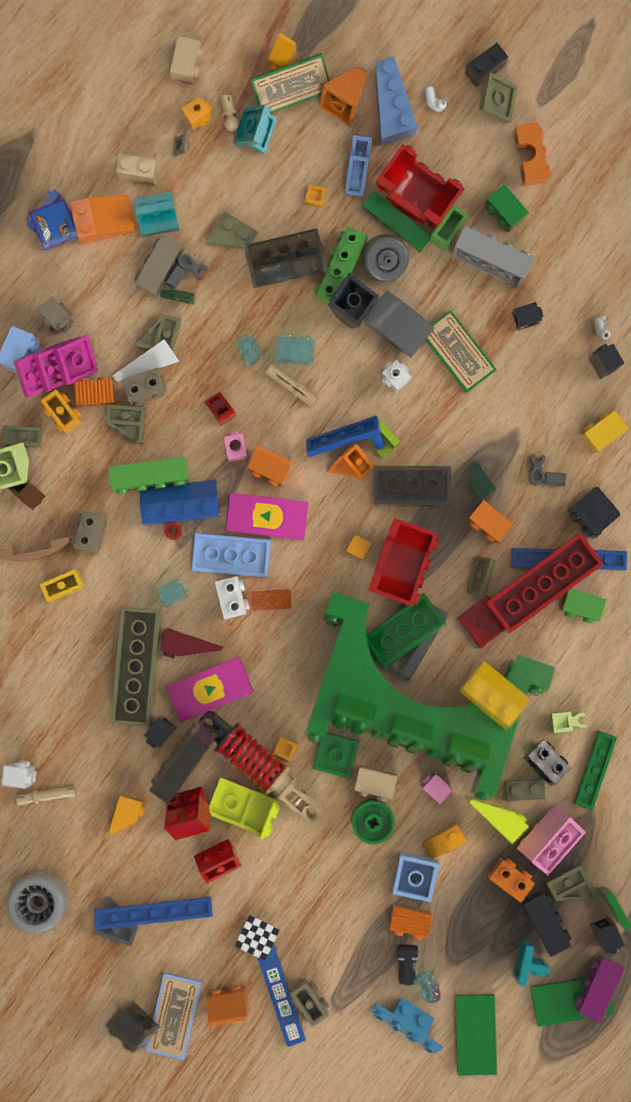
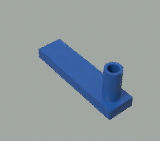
[306,416,385,457]

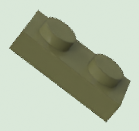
[2,426,43,447]
[466,556,495,597]
[505,779,545,801]

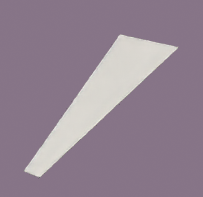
[113,340,179,382]

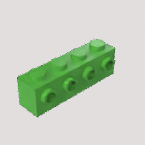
[315,226,368,304]
[108,456,189,494]

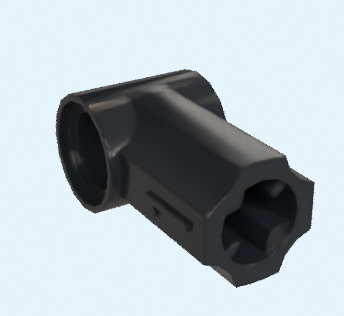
[397,945,418,985]

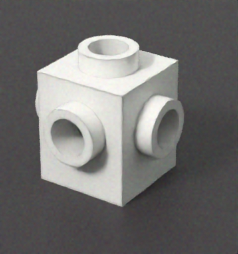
[381,360,412,393]

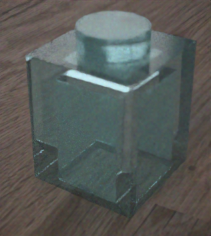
[235,335,263,367]
[157,579,189,607]

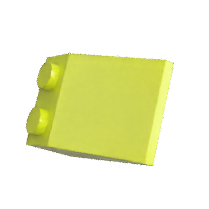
[466,795,529,844]

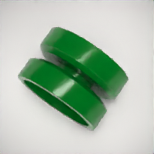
[351,798,395,845]

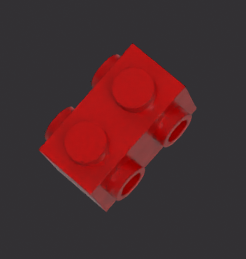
[194,838,242,883]

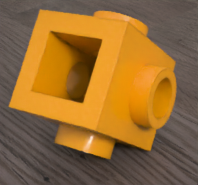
[181,96,212,130]

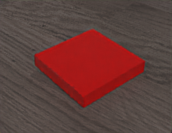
[457,595,504,648]

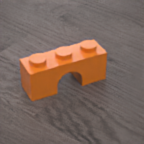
[513,122,550,187]

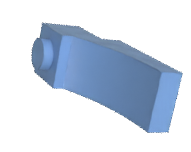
[345,134,373,196]

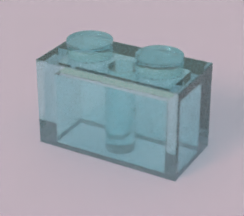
[275,333,315,366]

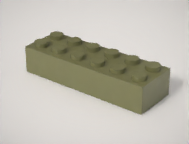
[110,607,162,727]

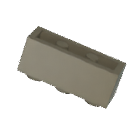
[134,234,184,299]

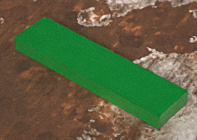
[361,190,431,253]
[573,731,617,811]

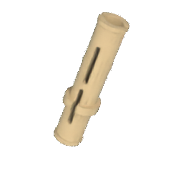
[265,365,318,407]
[16,785,77,807]

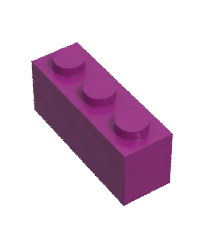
[575,954,624,1023]

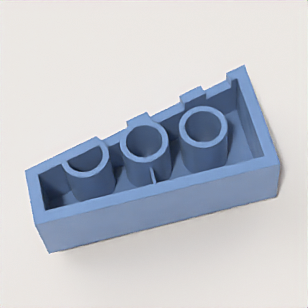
[375,57,418,146]

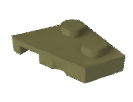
[206,212,258,249]
[136,314,182,351]
[105,404,146,445]
[546,864,599,901]

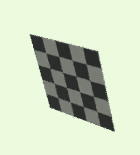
[235,915,280,961]

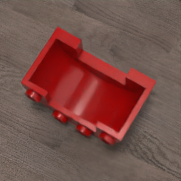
[376,144,465,227]
[368,518,440,606]

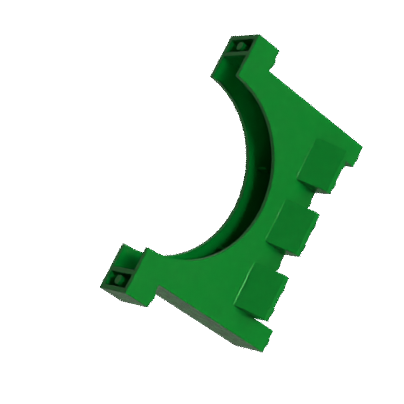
[304,591,556,801]

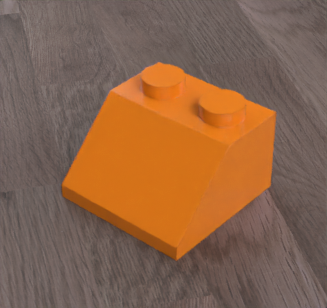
[247,445,292,487]
[206,985,250,1027]

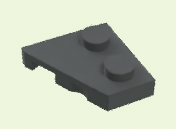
[94,897,138,946]

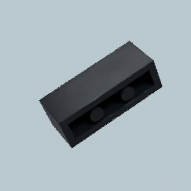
[522,890,572,957]

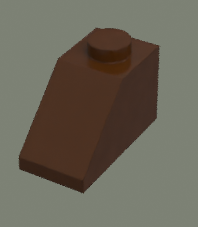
[8,479,45,510]

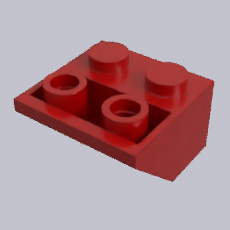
[164,786,211,840]

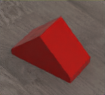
[205,392,236,426]

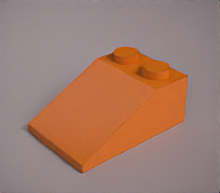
[70,194,136,244]

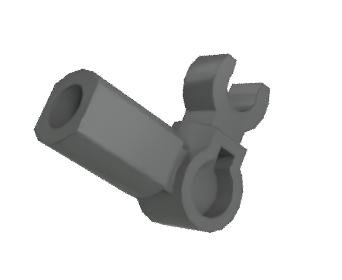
[165,253,208,289]
[528,454,566,486]

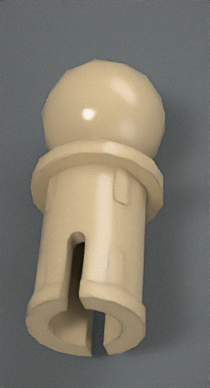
[219,94,239,131]

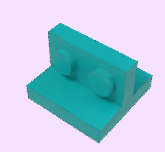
[233,105,277,154]
[134,192,179,237]
[513,938,550,987]

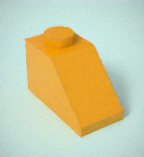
[268,33,297,71]
[108,794,146,835]
[422,822,467,858]

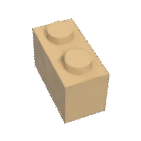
[170,36,204,84]
[116,154,159,185]
[354,766,397,801]

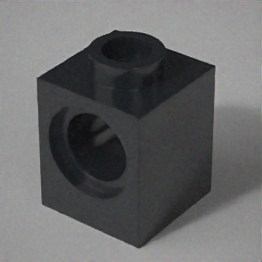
[512,302,543,331]

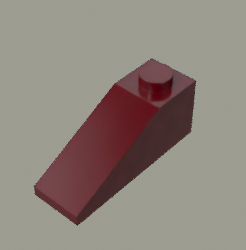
[160,628,223,659]

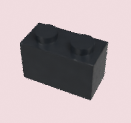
[465,42,508,87]
[589,344,625,380]
[144,715,177,748]
[590,916,625,954]

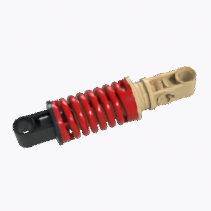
[198,711,322,822]

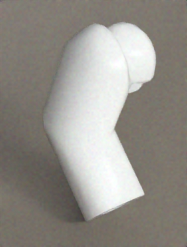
[425,87,447,112]
[594,315,611,340]

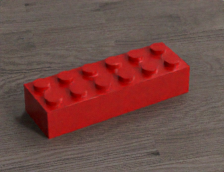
[484,533,604,634]

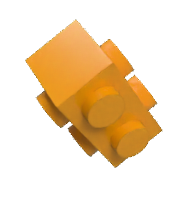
[41,389,82,434]

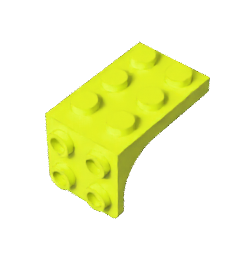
[209,777,280,840]

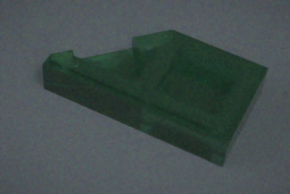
[160,289,196,305]
[469,461,496,500]

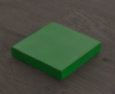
[313,732,360,779]
[598,886,631,931]

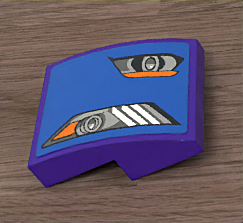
[29,199,78,251]

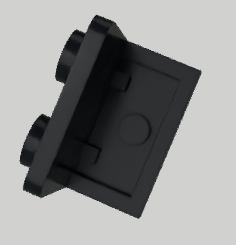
[568,487,620,539]

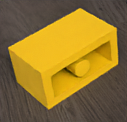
[581,411,629,453]
[40,569,86,603]

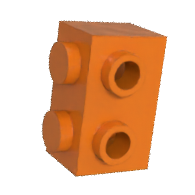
[487,857,535,902]

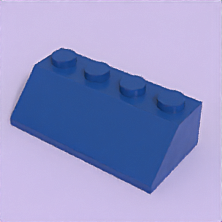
[140,480,220,526]

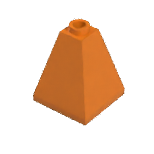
[319,66,368,127]

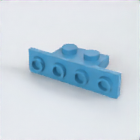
[370,997,443,1053]

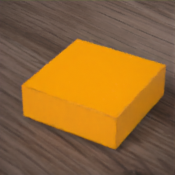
[304,184,327,208]
[346,535,372,560]
[273,736,298,762]

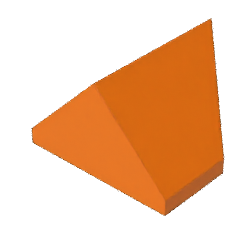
[327,443,375,479]

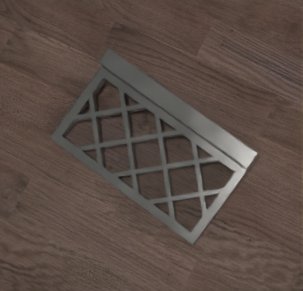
[370,603,449,681]

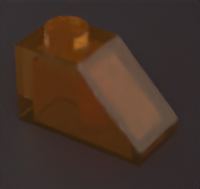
[251,589,292,611]

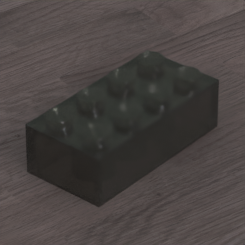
[243,228,328,288]
[373,466,451,507]
[149,719,220,804]

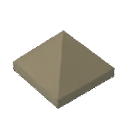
[173,133,191,157]

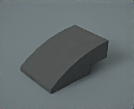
[364,290,434,358]

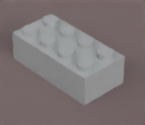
[452,226,535,288]

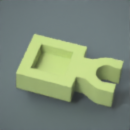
[551,711,586,733]

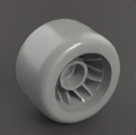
[6,870,69,934]

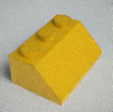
[459,661,530,730]

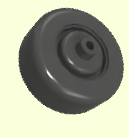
[362,234,409,282]

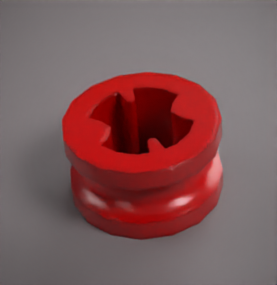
[164,523,182,540]

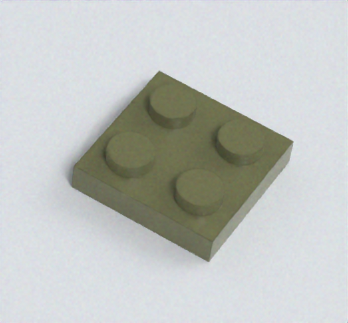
[478,72,517,123]

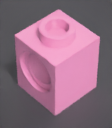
[224,432,248,462]
[421,773,453,804]

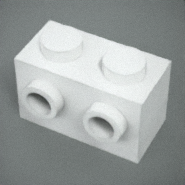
[215,576,250,620]
[1,760,37,789]

